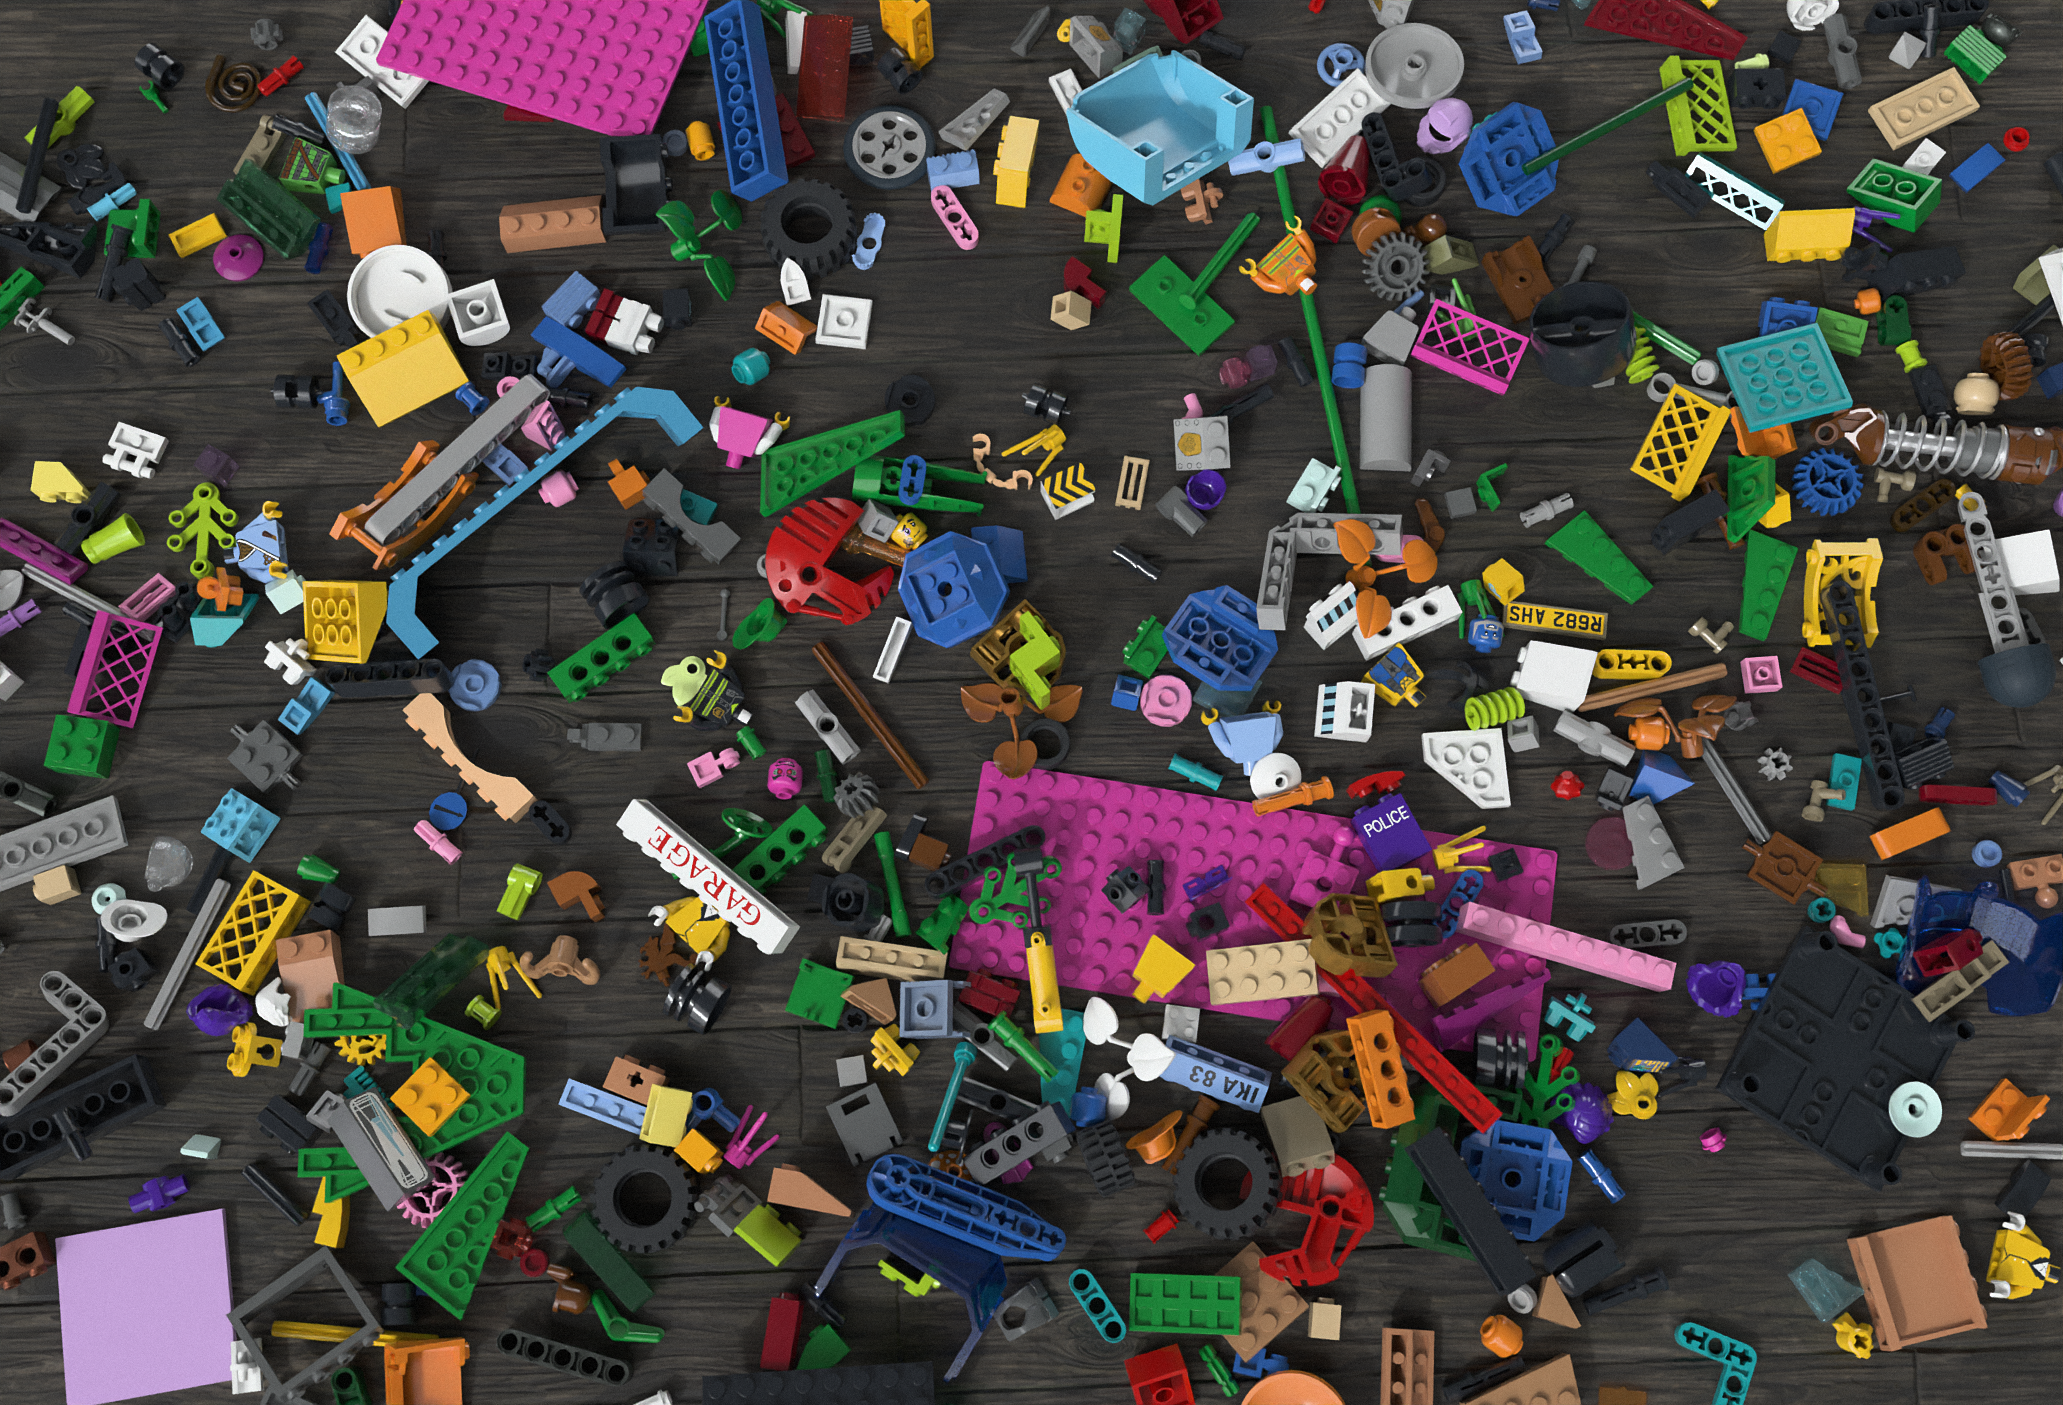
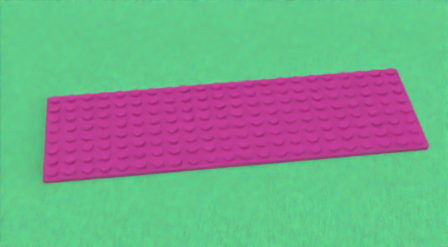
[949,761,1557,1062]

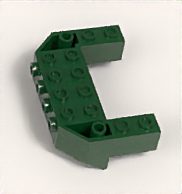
[1379,1075,1522,1262]

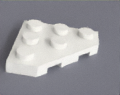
[1421,728,1511,809]

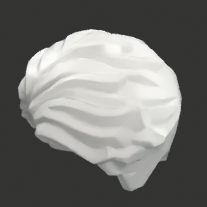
[255,977,292,1026]

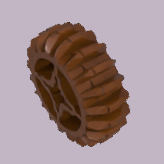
[1979,331,2033,400]

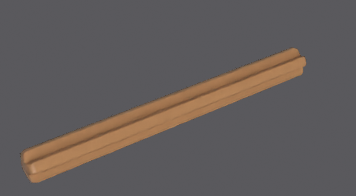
[1577,663,1727,712]

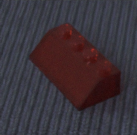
[796,14,853,122]

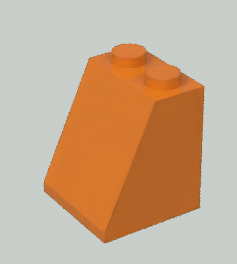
[340,186,407,259]

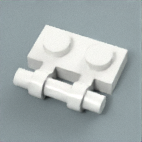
[103,422,169,479]

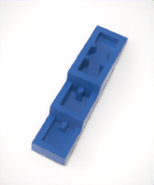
[531,316,626,388]

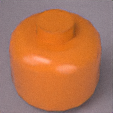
[1854,288,1881,315]

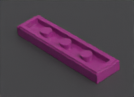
[0,518,88,585]

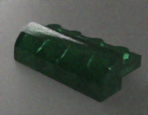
[216,159,321,259]
[373,933,489,1029]

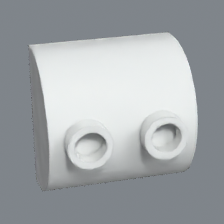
[445,279,510,346]

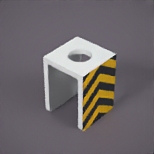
[1041,463,1095,520]

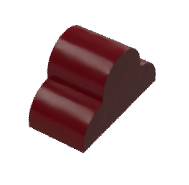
[1144,0,1224,44]

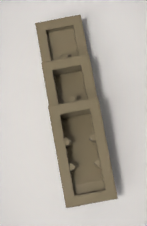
[1912,940,2009,1022]

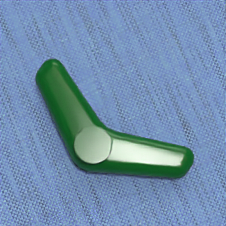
[591,1289,665,1343]

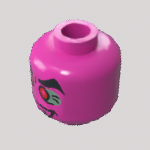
[767,758,803,799]

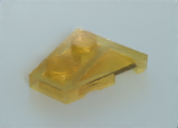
[1810,863,1869,917]

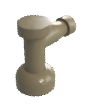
[1874,467,1916,502]
[1688,616,1734,654]
[1802,780,1846,822]

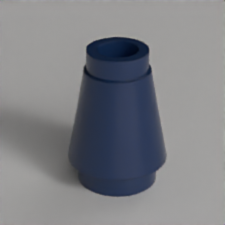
[1987,770,2030,807]

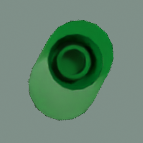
[732,598,787,650]

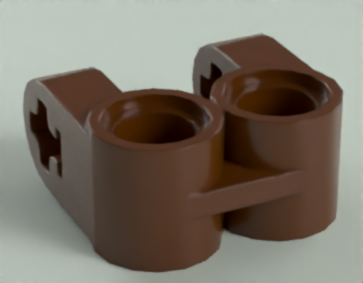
[1913,524,1982,585]

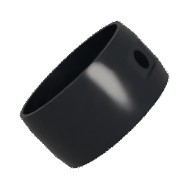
[1529,281,1637,387]

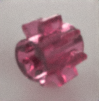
[1219,357,1251,389]

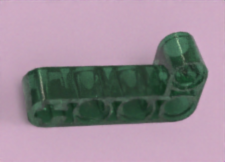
[563,1208,656,1313]

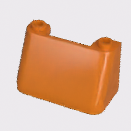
[384,1337,470,1405]

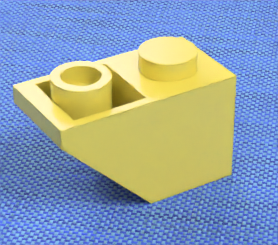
[31,461,91,503]

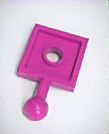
[1288,826,1359,909]

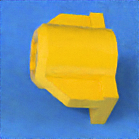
[1832,1312,1874,1359]

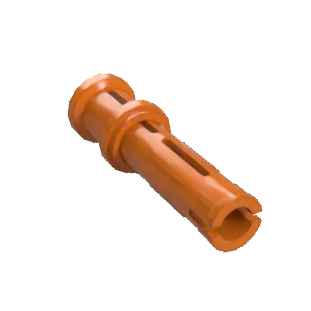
[1252,776,1334,817]

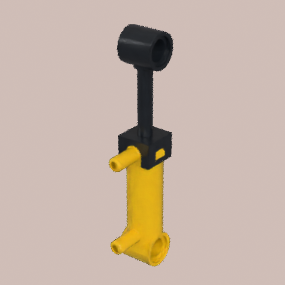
[1014,847,1064,1034]

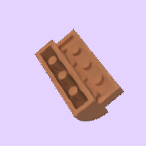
[1380,1328,1434,1405]

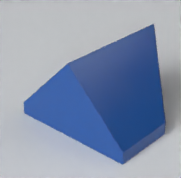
[1628,750,1695,805]

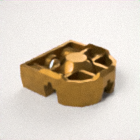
[970,599,1066,696]
[1302,893,1397,978]
[1281,1029,1384,1133]

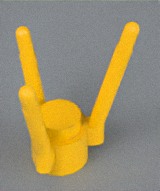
[1002,425,1066,477]
[1432,826,1492,874]
[485,946,542,1009]

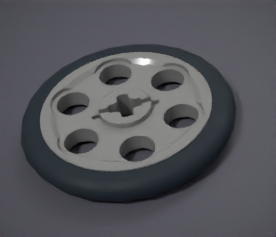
[843,105,936,190]

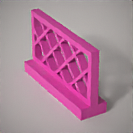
[1411,299,1530,396]
[67,610,163,728]

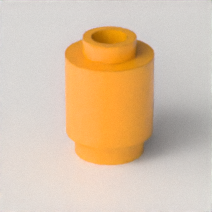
[685,121,715,160]

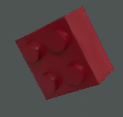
[1310,198,1353,244]

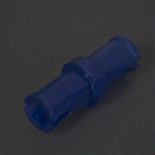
[304,223,333,274]

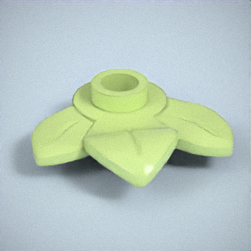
[661,656,707,706]

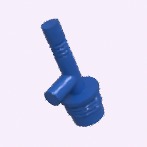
[317,362,350,426]

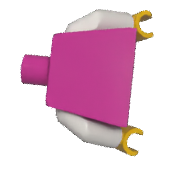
[709,396,790,469]

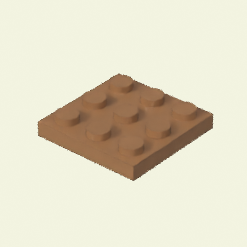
[1214,1241,1309,1363]

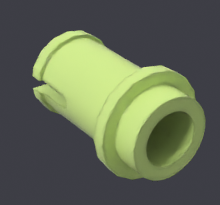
[1735,53,1769,69]

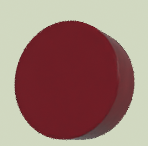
[520,1249,549,1277]

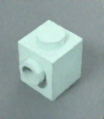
[265,570,306,614]

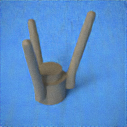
[2023,765,2063,825]

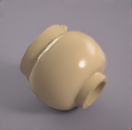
[1954,373,2000,415]

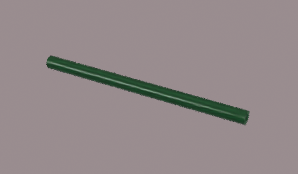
[1522,77,1694,176]

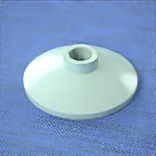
[1889,1082,1942,1137]

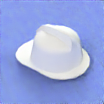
[100,899,168,942]

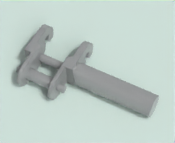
[14,297,75,346]

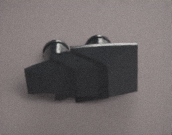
[151,582,203,643]

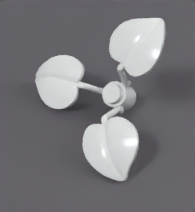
[1083,997,1176,1122]

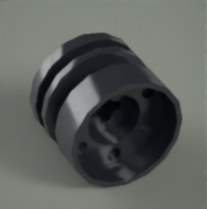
[579,561,650,629]
[663,963,732,1036]
[1472,1028,1528,1089]

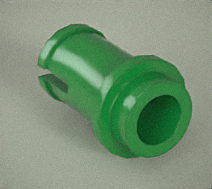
[736,726,767,761]

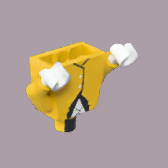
[648,896,730,972]
[1986,1211,2061,1299]

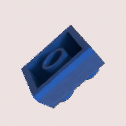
[971,525,1028,583]

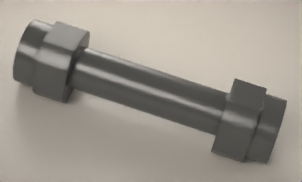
[1563,245,1597,286]

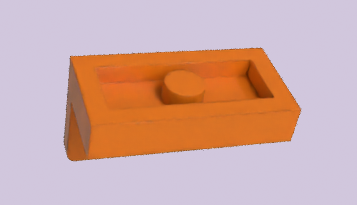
[755,301,818,355]

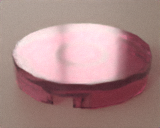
[1585,817,1634,870]

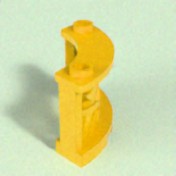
[1802,538,1883,648]

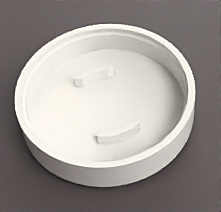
[347,245,453,338]

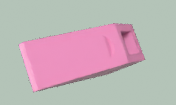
[521,401,565,451]

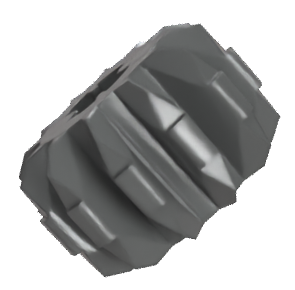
[833,772,880,819]

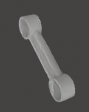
[1647,373,1735,418]

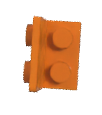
[1730,406,1798,459]
[1968,1078,2050,1141]

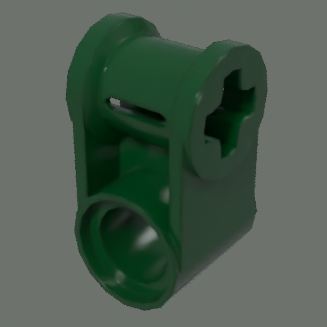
[1875,295,1911,346]
[331,1365,373,1405]

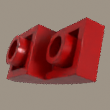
[1346,771,1405,799]

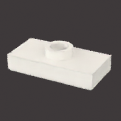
[1902,138,1946,175]

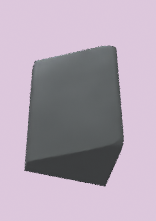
[1010,6,1050,57]

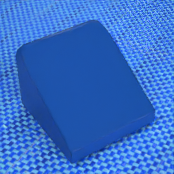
[1111,674,1143,711]

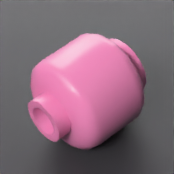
[538,469,579,507]

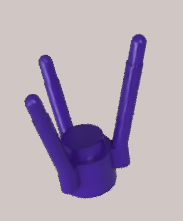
[1852,206,1901,253]

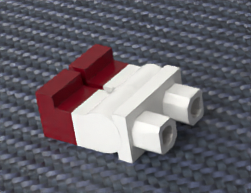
[585,288,664,355]

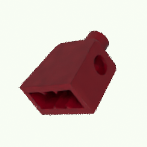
[1912,928,1983,977]

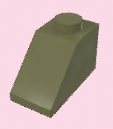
[1421,235,1479,275]

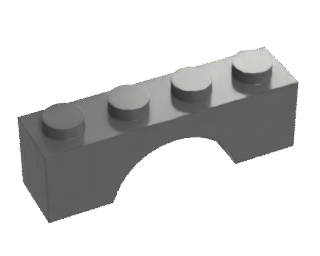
[642,468,741,565]

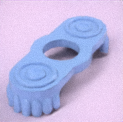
[852,213,885,270]

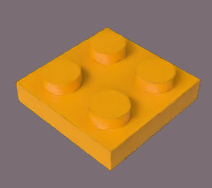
[1754,108,1822,174]
[390,1057,471,1137]

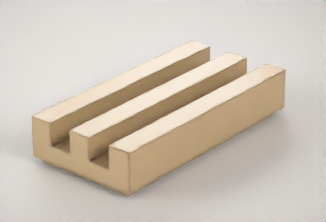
[1115,456,1150,510]

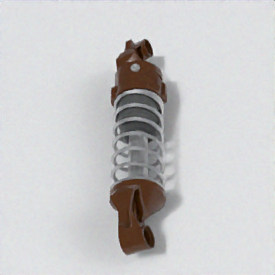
[1809,403,2063,485]

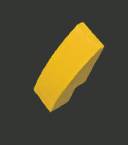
[312,1177,350,1248]

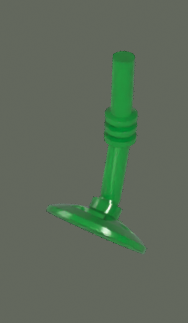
[671,808,773,880]

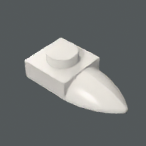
[780,258,811,305]

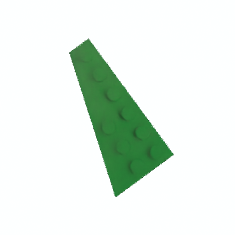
[760,410,905,518]
[395,1131,530,1321]

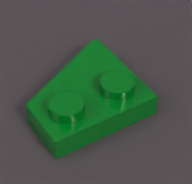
[915,894,969,955]

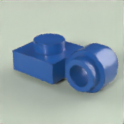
[1233,1349,1289,1379]

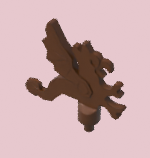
[638,923,698,987]

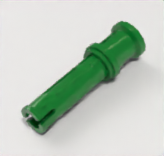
[987,1010,1059,1083]

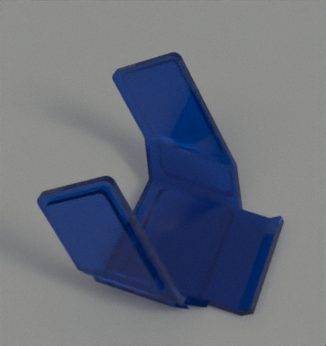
[814,1190,1008,1383]

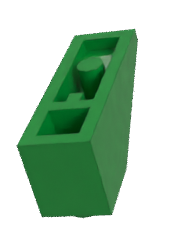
[796,1324,852,1370]

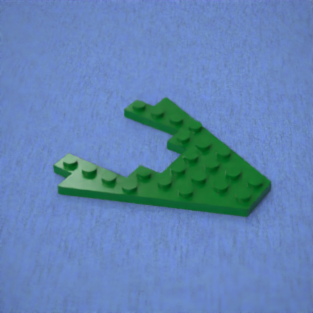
[298,982,526,1203]

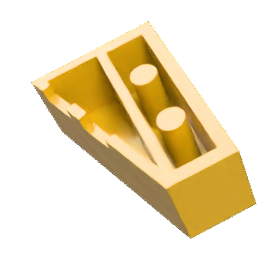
[993,116,1039,208]

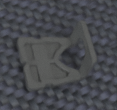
[991,1277,1059,1342]

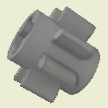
[1757,748,1793,781]

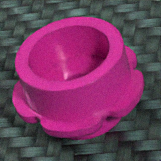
[1700,1127,1727,1152]

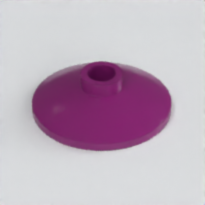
[213,235,264,281]

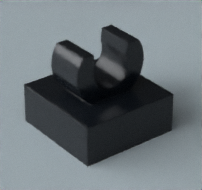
[1487,848,1524,883]

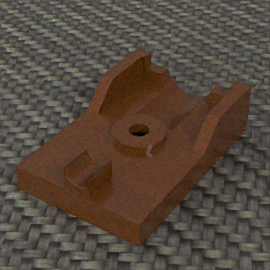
[1481,235,1554,325]

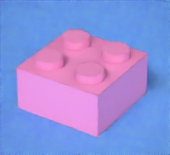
[1740,656,1782,694]

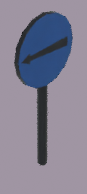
[429,748,479,831]

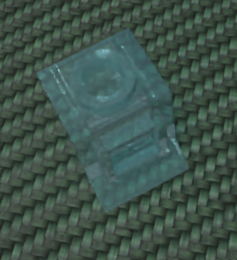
[1113,7,1146,55]

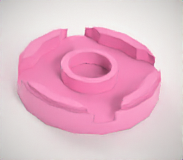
[1140,675,1192,727]

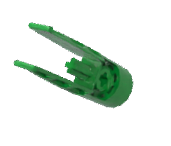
[852,455,987,517]

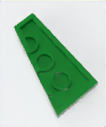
[1544,510,1653,605]
[1739,529,1798,641]

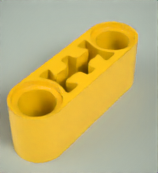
[1592,649,1672,680]

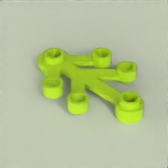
[167,482,239,580]

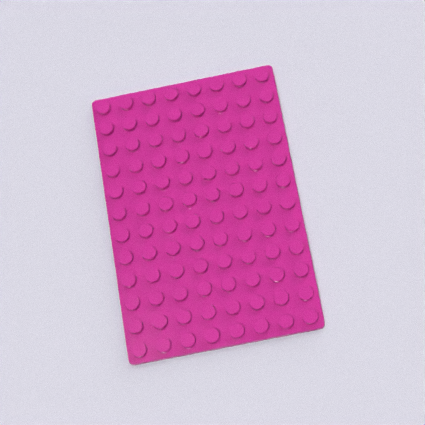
[376,0,710,137]

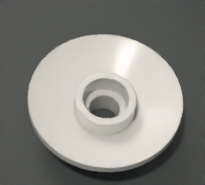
[1250,753,1301,799]

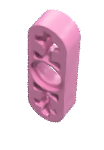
[931,185,979,250]

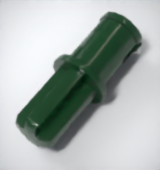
[814,749,838,803]

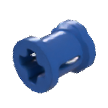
[455,382,490,416]

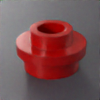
[2003,127,2029,152]

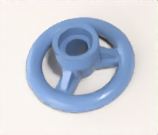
[1317,43,1365,87]

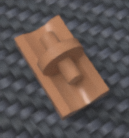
[1181,178,1223,224]

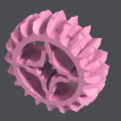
[397,1152,468,1228]

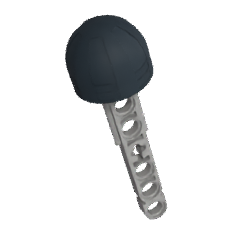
[1957,492,2056,708]

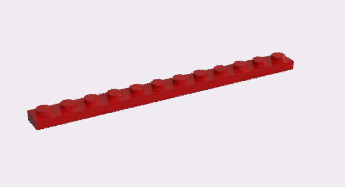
[1245,883,1503,1135]

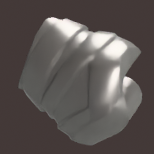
[1723,701,1758,731]

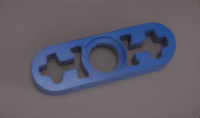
[1432,870,1484,940]

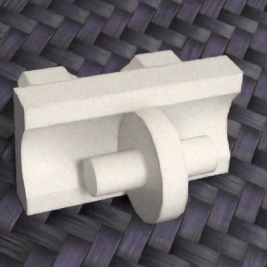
[264,638,317,685]
[230,1338,264,1394]

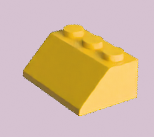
[1764,208,1855,263]

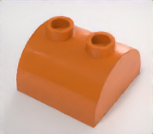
[1050,154,1113,217]

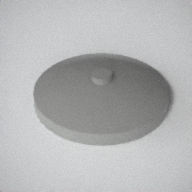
[1365,23,1464,109]

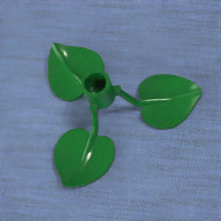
[656,190,742,301]

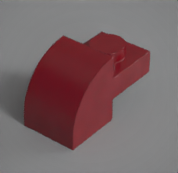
[1064,256,1106,309]

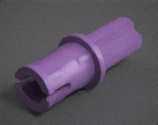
[0,598,42,637]

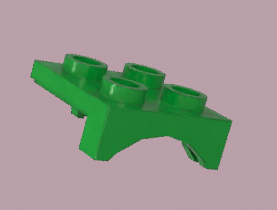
[785,958,855,1029]

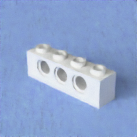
[1352,585,1462,661]

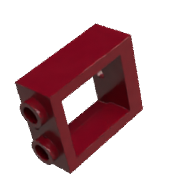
[760,1292,805,1371]

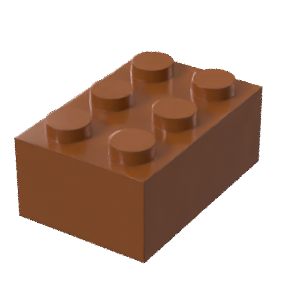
[1417,942,1496,1010]

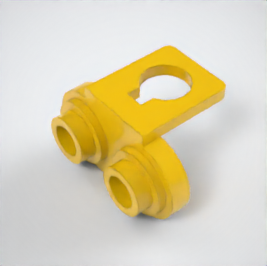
[227,1022,283,1077]

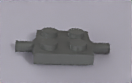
[227,719,303,794]

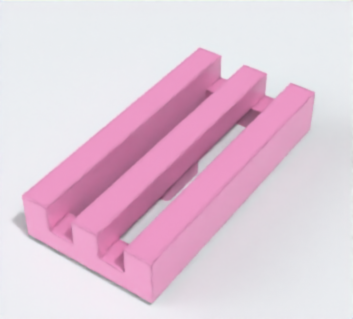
[118,573,176,622]

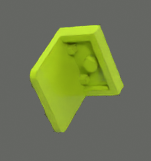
[878,1259,947,1297]

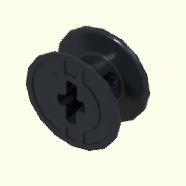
[933,1109,973,1164]

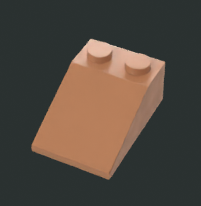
[276,930,345,1023]
[767,1163,855,1218]

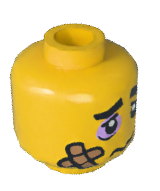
[890,513,928,551]

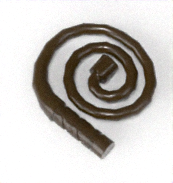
[205,54,262,113]

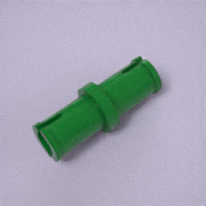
[525,1186,582,1232]

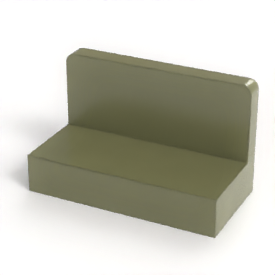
[2013,245,2059,305]

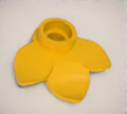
[1607,1071,1658,1119]

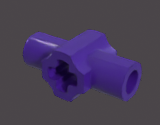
[128,1174,190,1213]

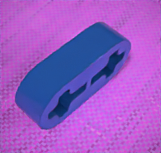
[898,455,926,505]

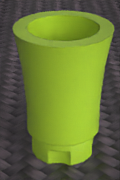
[81,513,145,564]

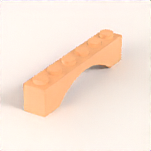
[403,693,538,823]

